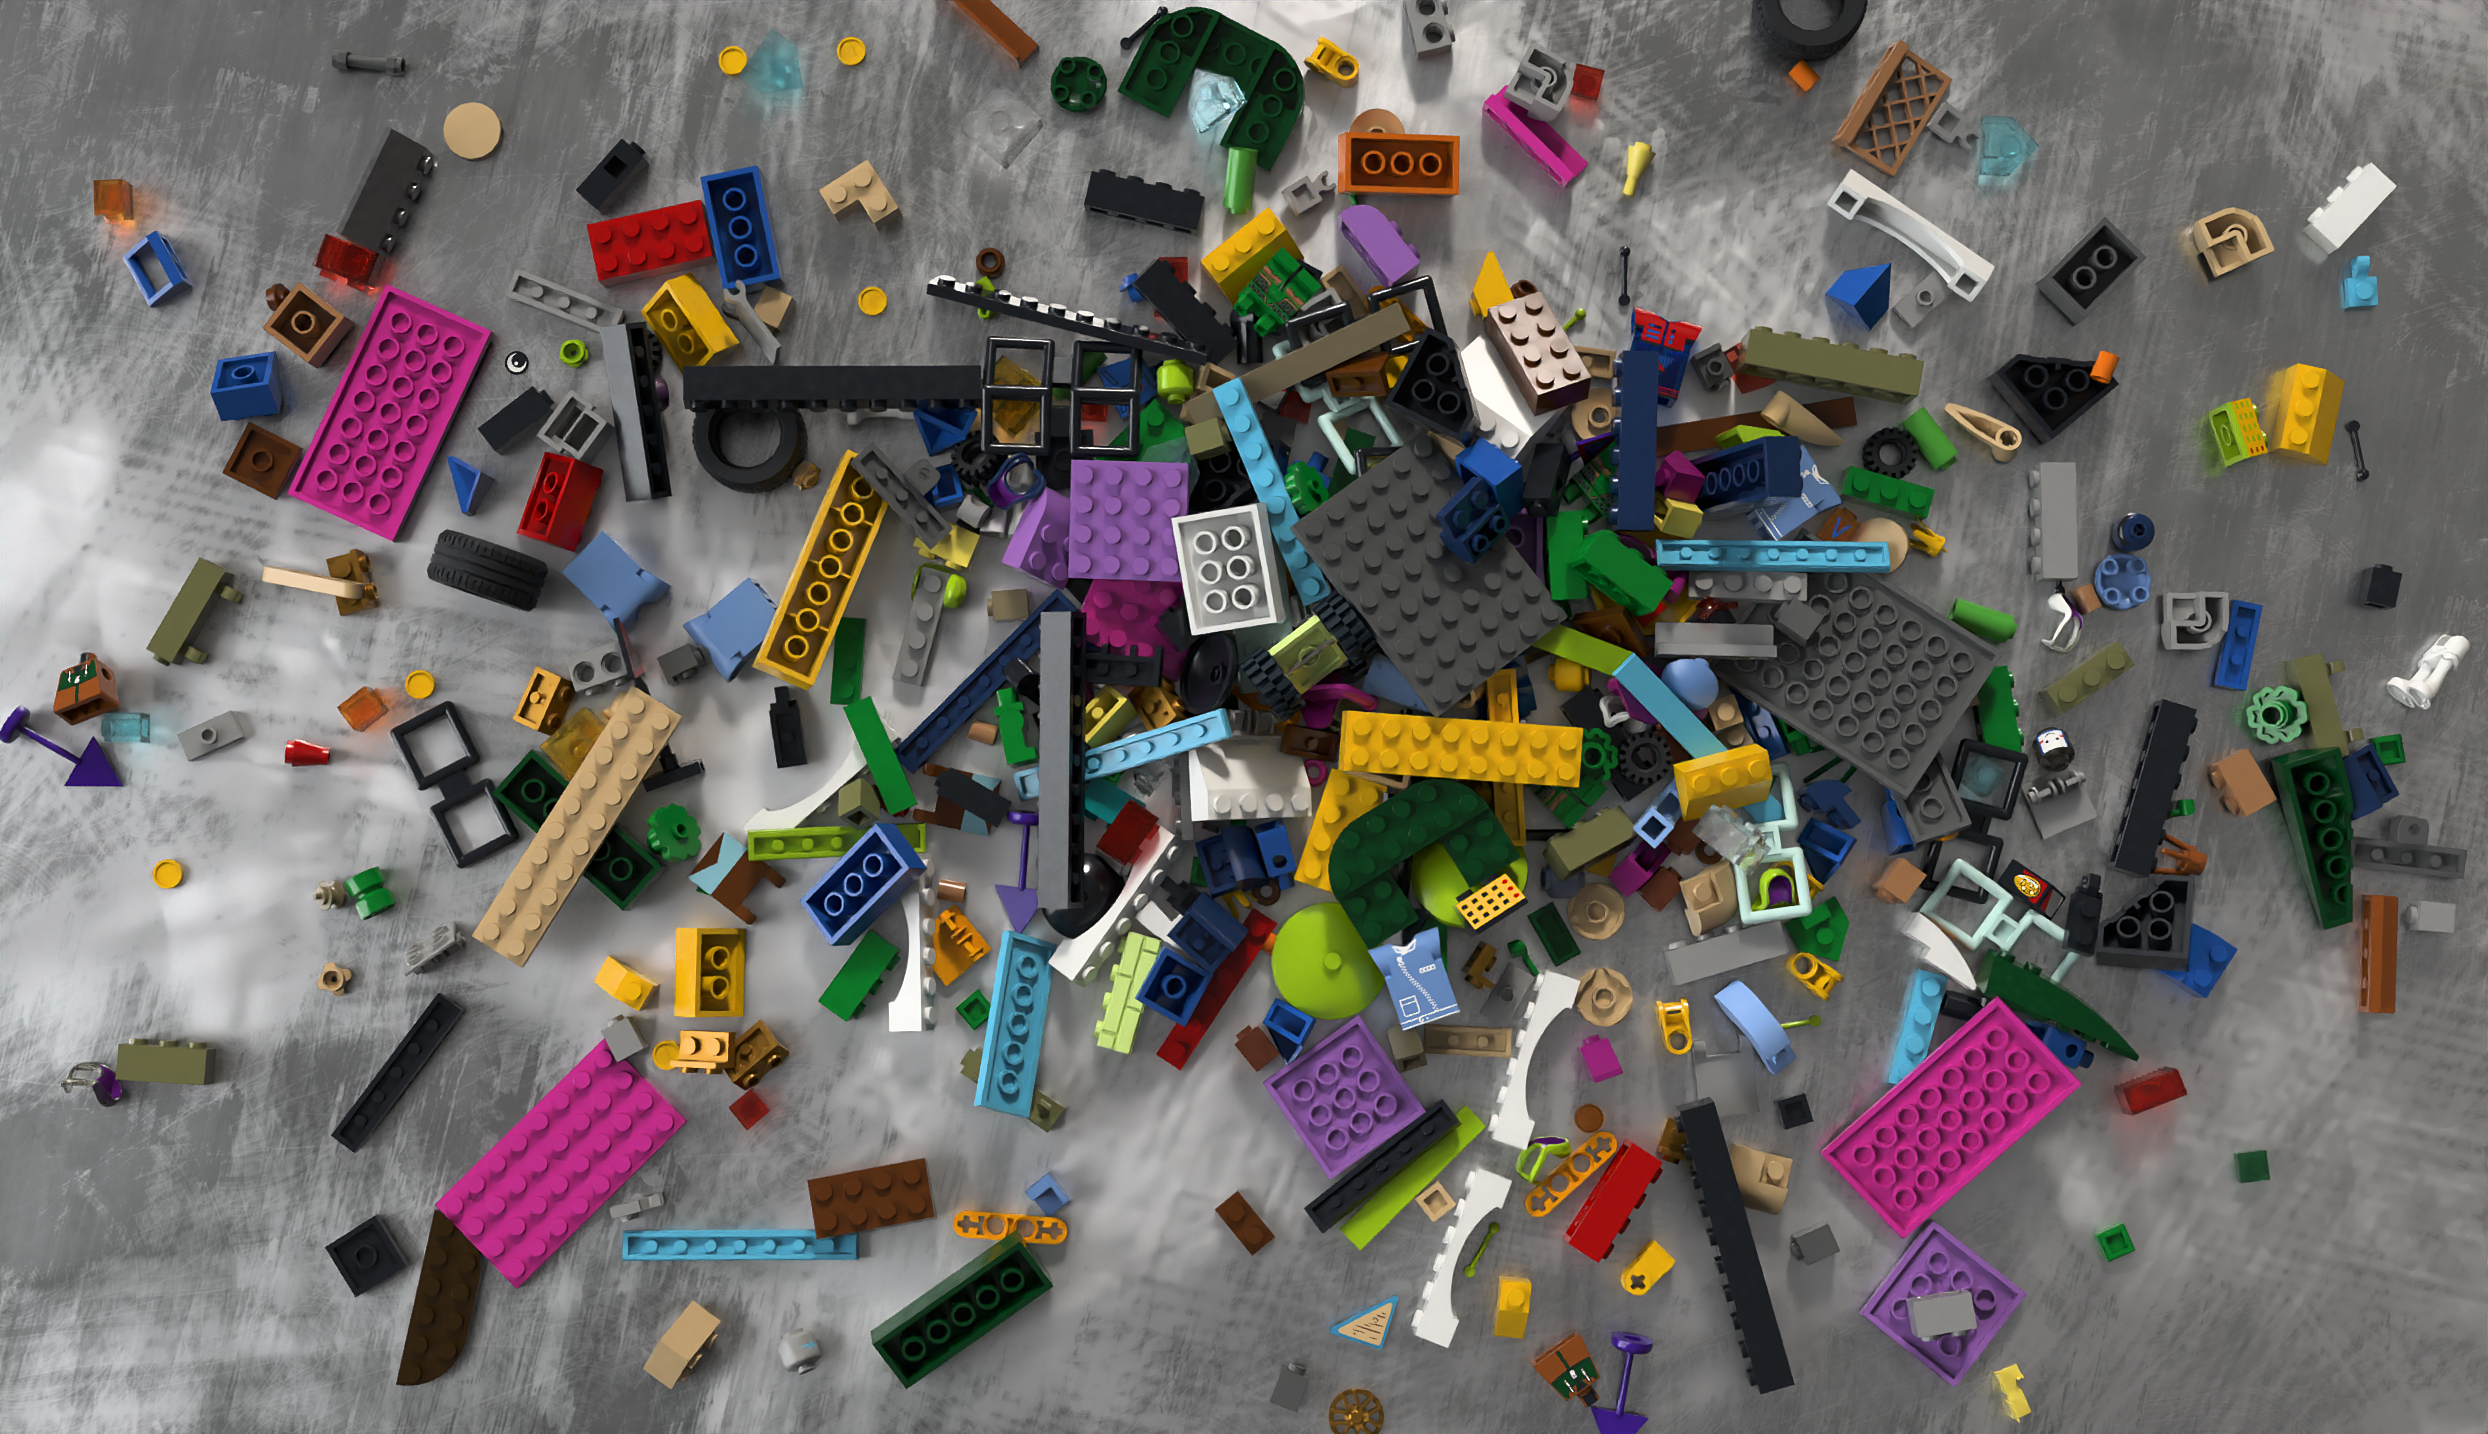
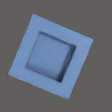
[1025,1172,1071,1217]

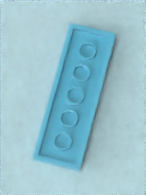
[974,930,1057,1118]

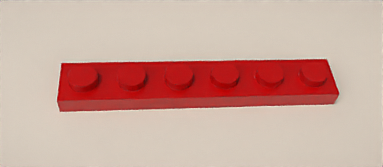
[1156,908,1277,1070]

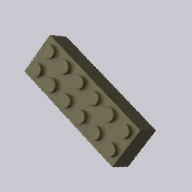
[1735,326,1924,405]

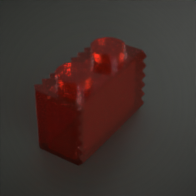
[313,234,386,292]
[1096,798,1160,867]
[2114,1066,2187,1116]

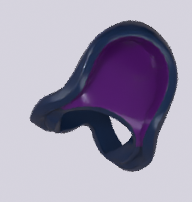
[987,452,1046,510]

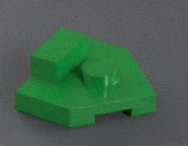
[1783,896,1849,962]

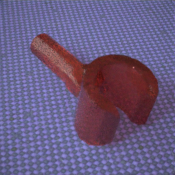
[1695,596,1738,620]

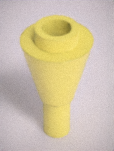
[1622,141,1656,197]

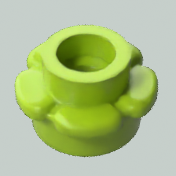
[560,339,589,368]

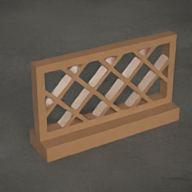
[1831,40,1952,177]

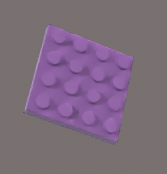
[1068,460,1190,582]
[1262,1015,1426,1180]
[1859,1219,2026,1387]

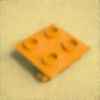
[933,904,992,986]

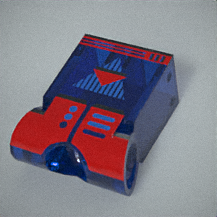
[1628,307,1703,409]

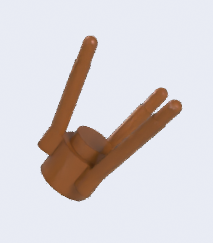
[2153,833,2207,876]

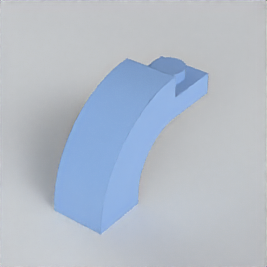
[1633,777,1682,848]
[1714,979,1797,1076]

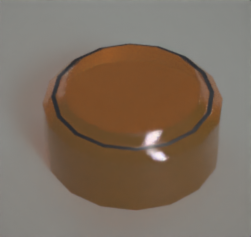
[1574,1103,1604,1133]

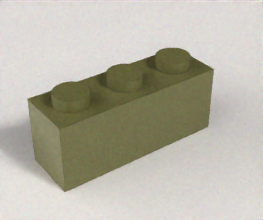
[2038,641,2135,716]
[1542,805,1639,883]
[115,1038,216,1085]

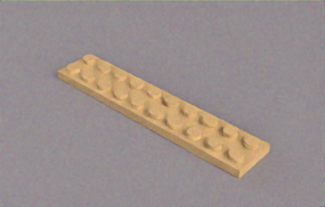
[471,685,684,968]

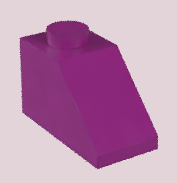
[1655,450,1706,504]
[1607,839,1672,897]
[1577,1034,1623,1083]

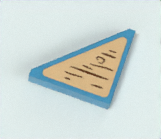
[1329,1295,1399,1350]

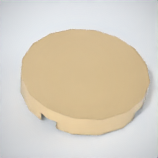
[443,102,502,160]
[1851,517,1910,576]
[1567,882,1626,941]
[1574,968,1633,1027]

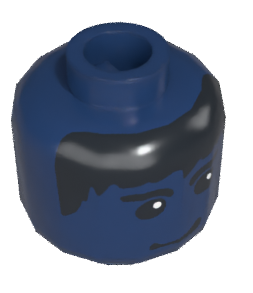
[2112,512,2155,552]

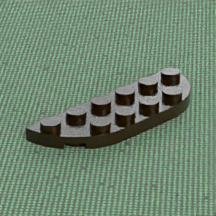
[396,1209,483,1386]

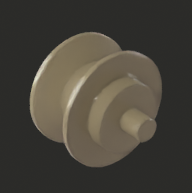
[313,880,347,911]

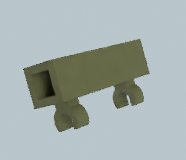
[146,557,244,666]
[2284,653,2365,757]
[960,1047,1066,1133]

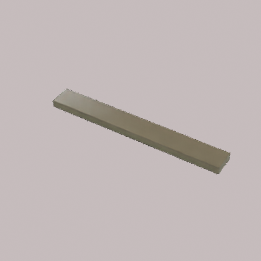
[1185,302,1411,424]

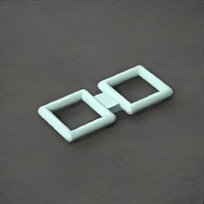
[1272,340,1406,475]
[1725,762,1812,924]
[1919,859,2082,984]

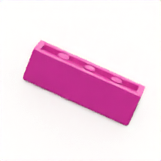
[1482,85,1588,189]

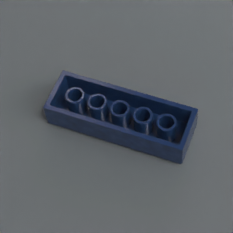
[1607,350,1659,532]
[1690,436,1803,521]

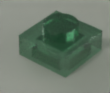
[2234,1149,2270,1183]

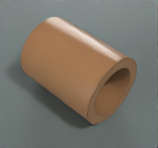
[2072,583,2102,615]
[968,719,999,746]
[937,879,967,903]

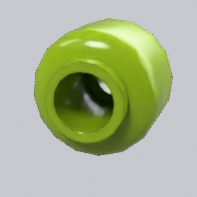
[1156,359,1194,405]

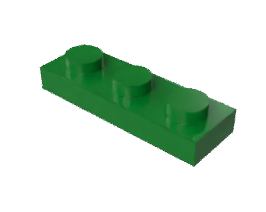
[830,617,867,705]

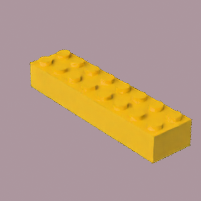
[752,449,888,690]
[1338,711,1583,787]

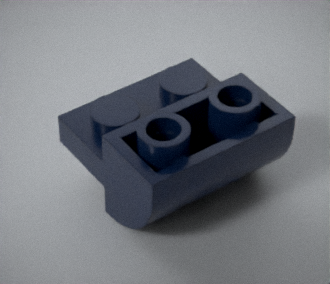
[1436,477,1511,564]
[2343,743,2400,821]
[1796,779,1861,830]
[1195,825,1270,899]
[1166,891,1248,974]

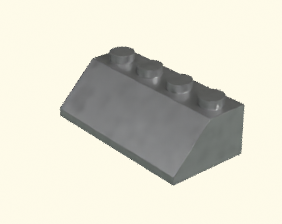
[336,126,433,258]

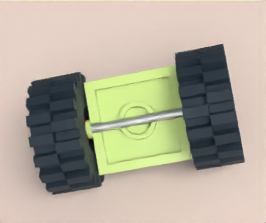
[1239,590,1380,723]

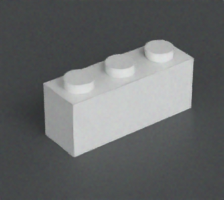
[2303,162,2397,254]

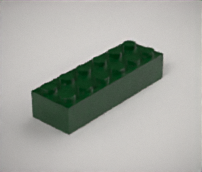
[492,749,668,911]
[870,1229,1054,1389]

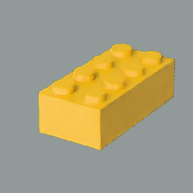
[1294,768,1388,893]

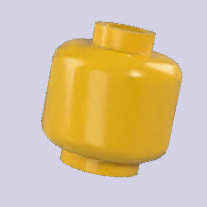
[1548,658,1592,692]

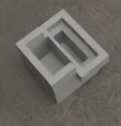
[536,389,615,465]

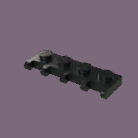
[1086,643,1164,688]

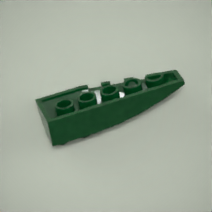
[2271,747,2354,930]
[1974,948,2139,1062]

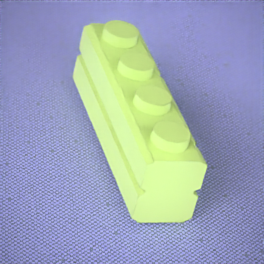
[1093,931,1163,1055]

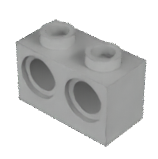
[1403,0,1455,60]
[565,641,631,697]

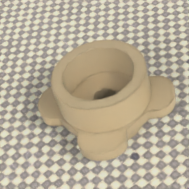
[792,461,821,491]
[317,962,352,996]

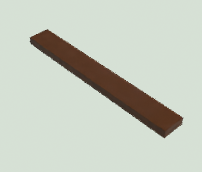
[1656,396,1857,458]

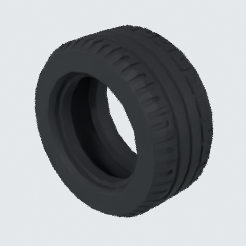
[1752,0,1868,62]
[692,409,808,494]
[427,529,548,612]

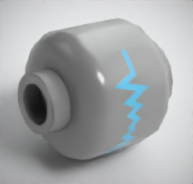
[777,1328,821,1375]

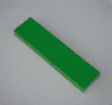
[843,696,918,816]

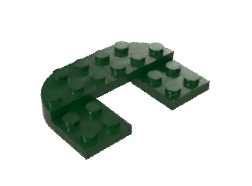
[1118,7,1305,172]
[1328,778,1521,950]

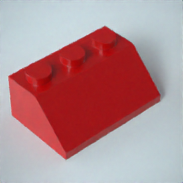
[516,452,603,552]

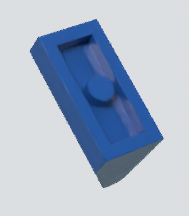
[123,231,193,308]

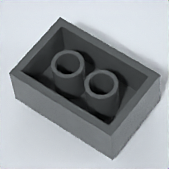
[2035,217,2147,325]

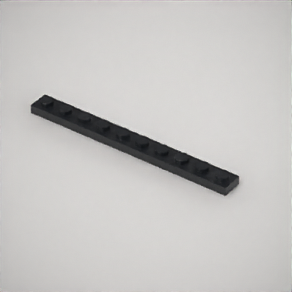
[926,275,1213,366]

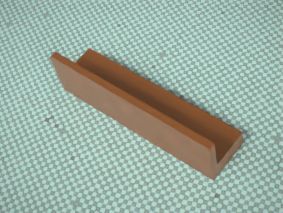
[945,0,1039,69]
[2359,895,2398,1013]

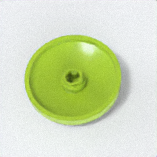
[1411,839,1528,929]
[1271,902,1385,1020]

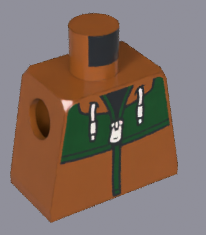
[53,652,119,726]
[1531,1330,1600,1408]

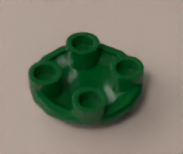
[1050,57,1107,112]

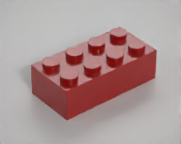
[587,200,718,288]
[1562,1138,1663,1263]

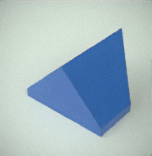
[1825,263,1891,331]
[913,409,978,457]
[447,456,495,517]
[923,463,965,513]
[1796,817,1857,885]
[1263,998,1317,1065]

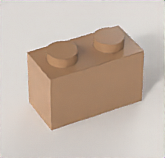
[2208,748,2277,817]
[1870,857,1927,905]

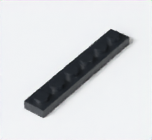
[331,993,464,1153]
[1304,1099,1462,1233]

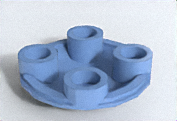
[2094,553,2151,610]
[1661,658,1719,710]

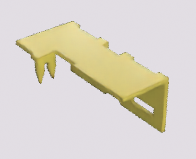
[1994,1364,2031,1423]

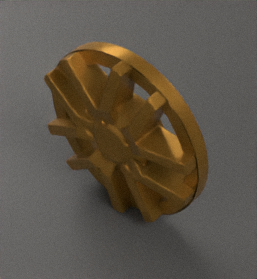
[1329,1388,1384,1434]

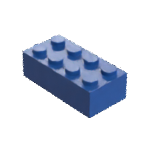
[700,165,785,295]
[799,823,928,946]

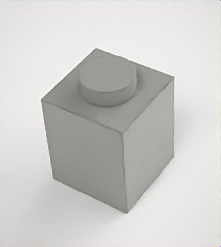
[2405,901,2456,933]
[601,1014,648,1062]

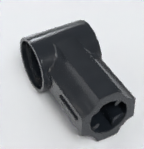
[1230,309,1263,364]
[1003,658,1040,707]
[1940,990,1991,1022]

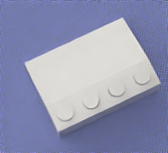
[1461,334,1567,466]
[1171,502,1285,635]
[1188,731,1312,821]

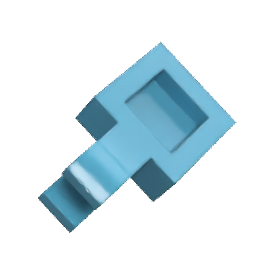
[2344,256,2378,308]

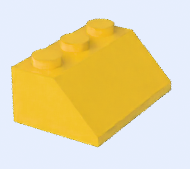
[1200,207,1304,307]
[640,272,740,374]
[2269,363,2345,466]
[1673,743,1773,822]
[674,928,745,1017]

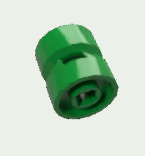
[344,866,397,920]

